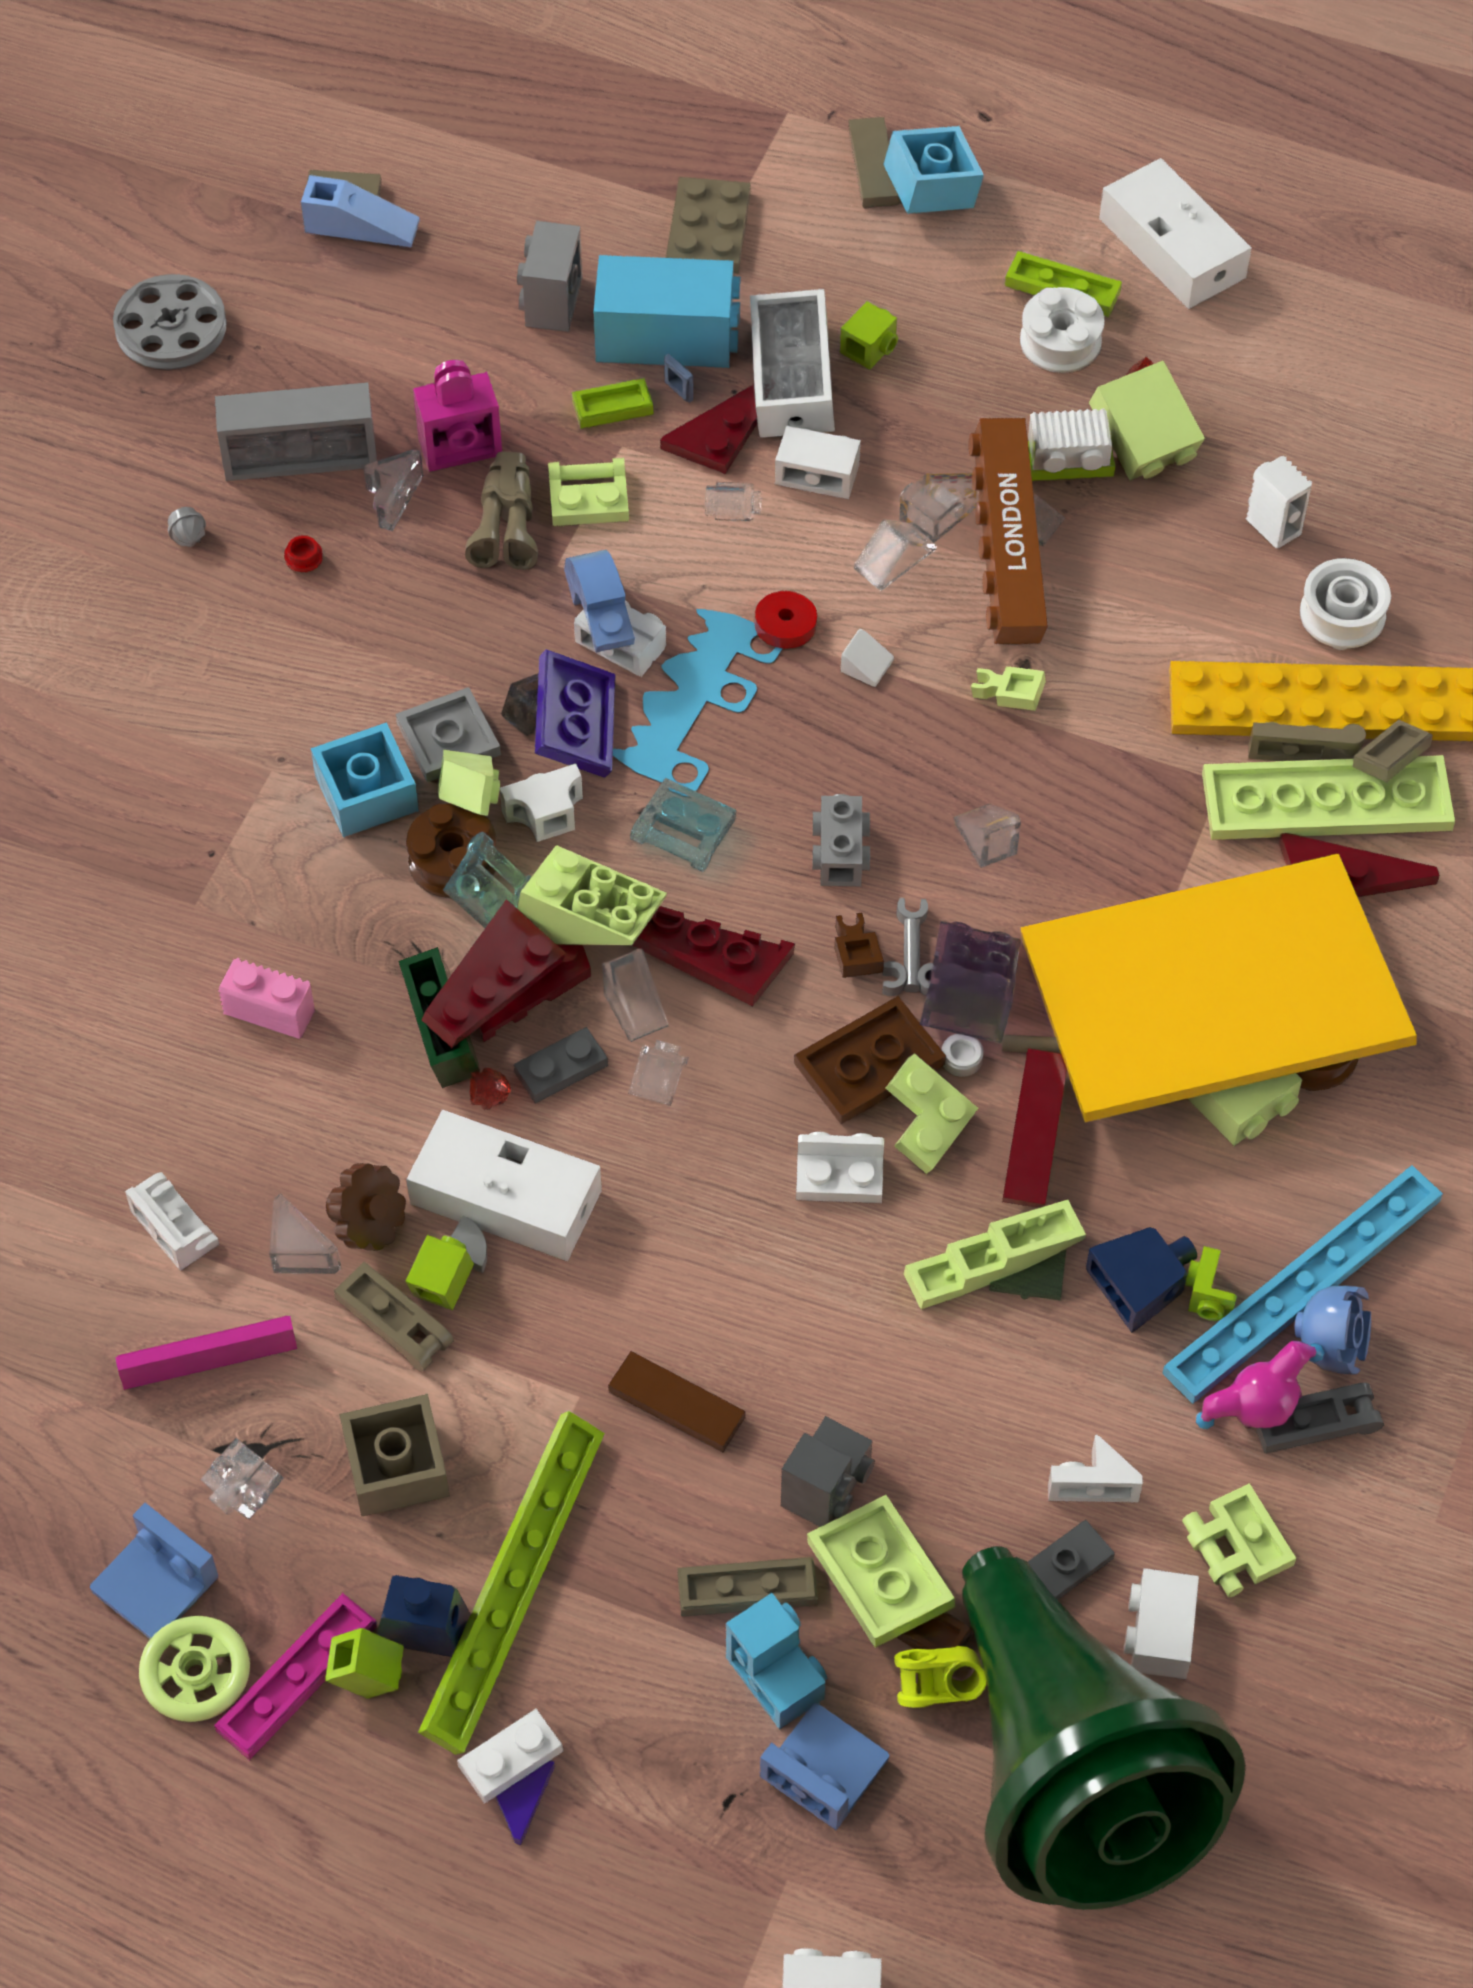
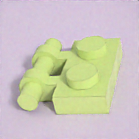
[1182,1483,1296,1597]

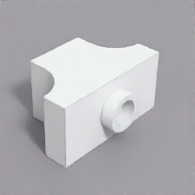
[500,764,583,842]

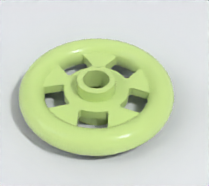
[139,1616,250,1722]

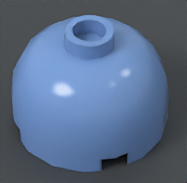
[1295,1286,1371,1375]

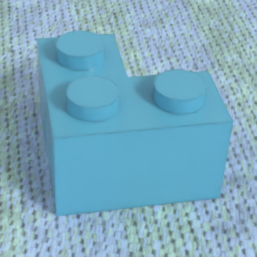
[726,1593,827,1730]

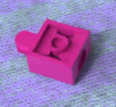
[413,360,502,472]

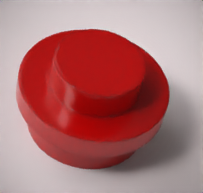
[284,535,323,572]

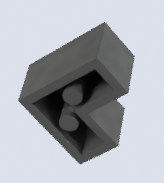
[780,1416,875,1527]

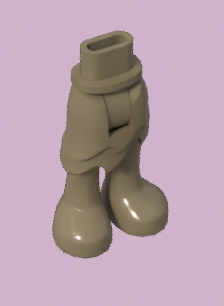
[465,452,538,570]

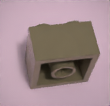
[339,1394,450,1517]

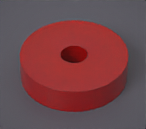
[754,591,817,649]

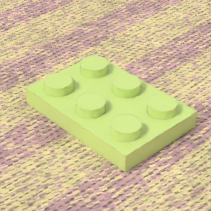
[807,1495,955,1648]

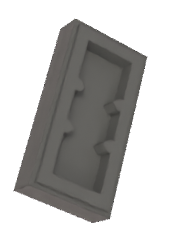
[1028,1519,1115,1600]

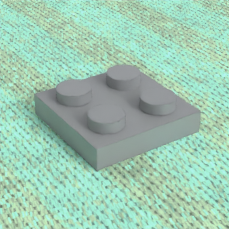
[395,687,501,782]

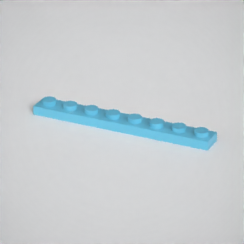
[1162,1165,1443,1404]

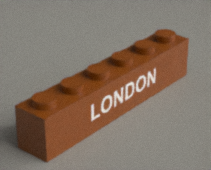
[968,418,1048,644]

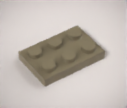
[666,177,751,274]

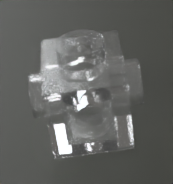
[200,1438,284,1520]

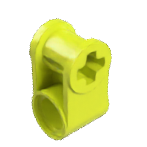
[894,1646,986,1708]

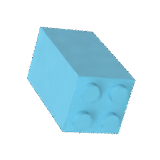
[594,255,740,368]

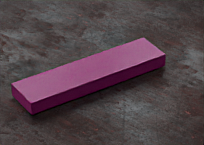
[115,1316,297,1390]
[214,1593,377,1760]

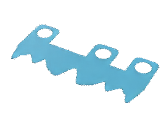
[613,609,782,793]

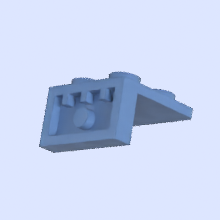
[90,1503,219,1639]
[760,1703,889,1830]

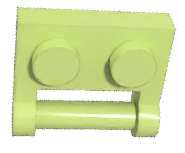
[548,458,629,526]

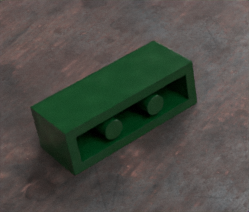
[398,947,482,1088]

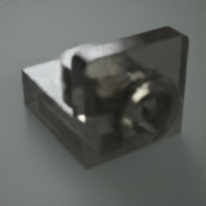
[501,673,539,736]

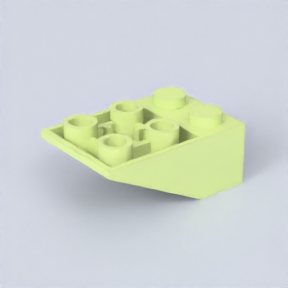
[517,845,667,945]

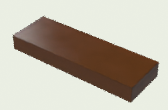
[608,1351,746,1453]

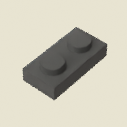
[514,1027,608,1104]

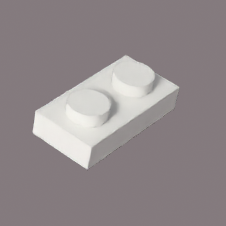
[458,1709,563,1804]

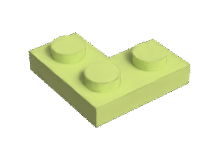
[885,1053,978,1174]

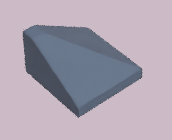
[664,354,693,403]

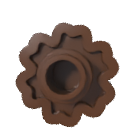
[326,1163,406,1251]

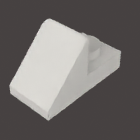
[1048,1435,1143,1502]

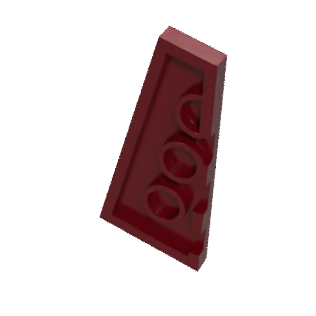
[632,906,795,1007]

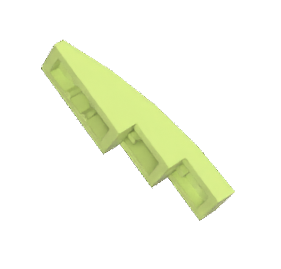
[904,1200,1086,1309]

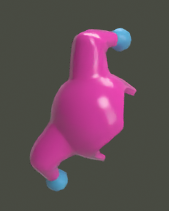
[1196,1341,1325,1430]

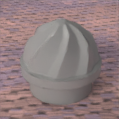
[168,507,206,547]

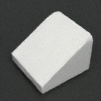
[841,629,894,687]

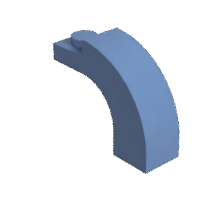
[564,550,635,653]

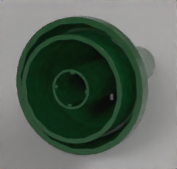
[962,1546,1246,1910]

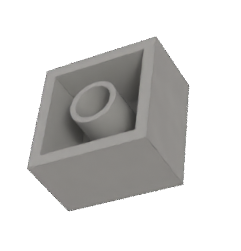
[517,221,583,332]

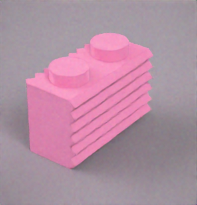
[218,958,315,1039]

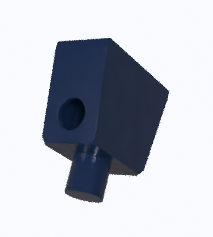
[1086,1227,1198,1333]
[377,1575,471,1657]

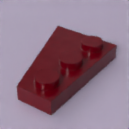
[479,944,591,1042]

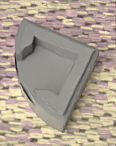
[451,1216,487,1273]

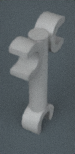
[882,898,942,997]

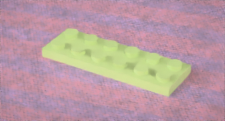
[1202,755,1455,840]

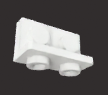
[796,1132,884,1203]

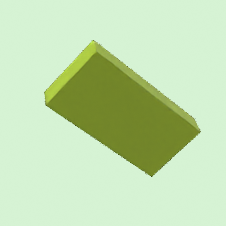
[572,378,654,429]

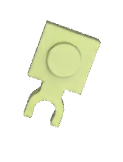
[971,666,1046,711]

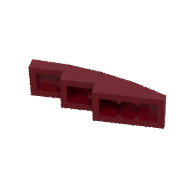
[1002,1048,1067,1208]

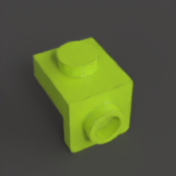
[1185,1246,1237,1321]

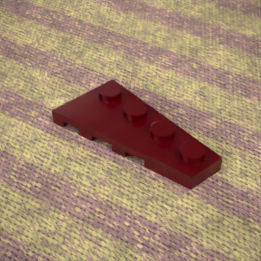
[422,899,566,1048]

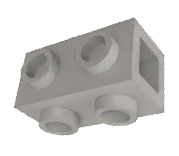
[812,794,870,886]

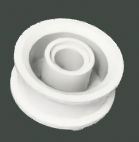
[1020,287,1104,373]
[1300,558,1391,650]

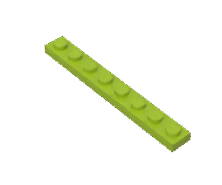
[418,1411,605,1755]

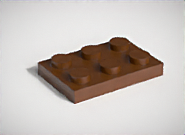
[794,996,946,1124]

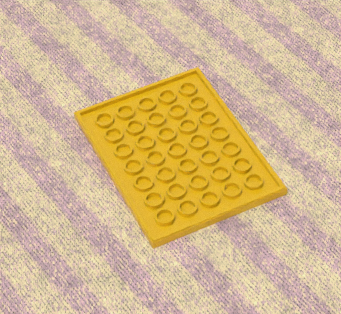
[1020,854,1417,1122]

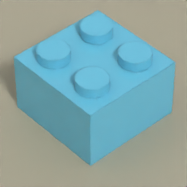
[883,126,984,214]
[311,722,419,837]

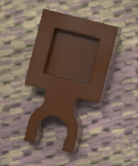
[834,913,884,978]

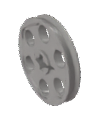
[113,274,227,369]

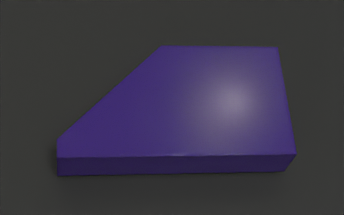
[495,1760,555,1845]

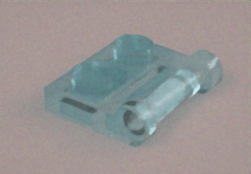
[630,778,736,872]
[443,832,532,928]

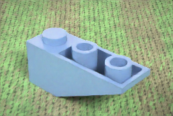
[301,175,420,247]

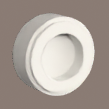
[942,1033,984,1077]

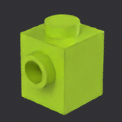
[840,301,898,370]
[405,1235,474,1311]
[325,1628,404,1699]

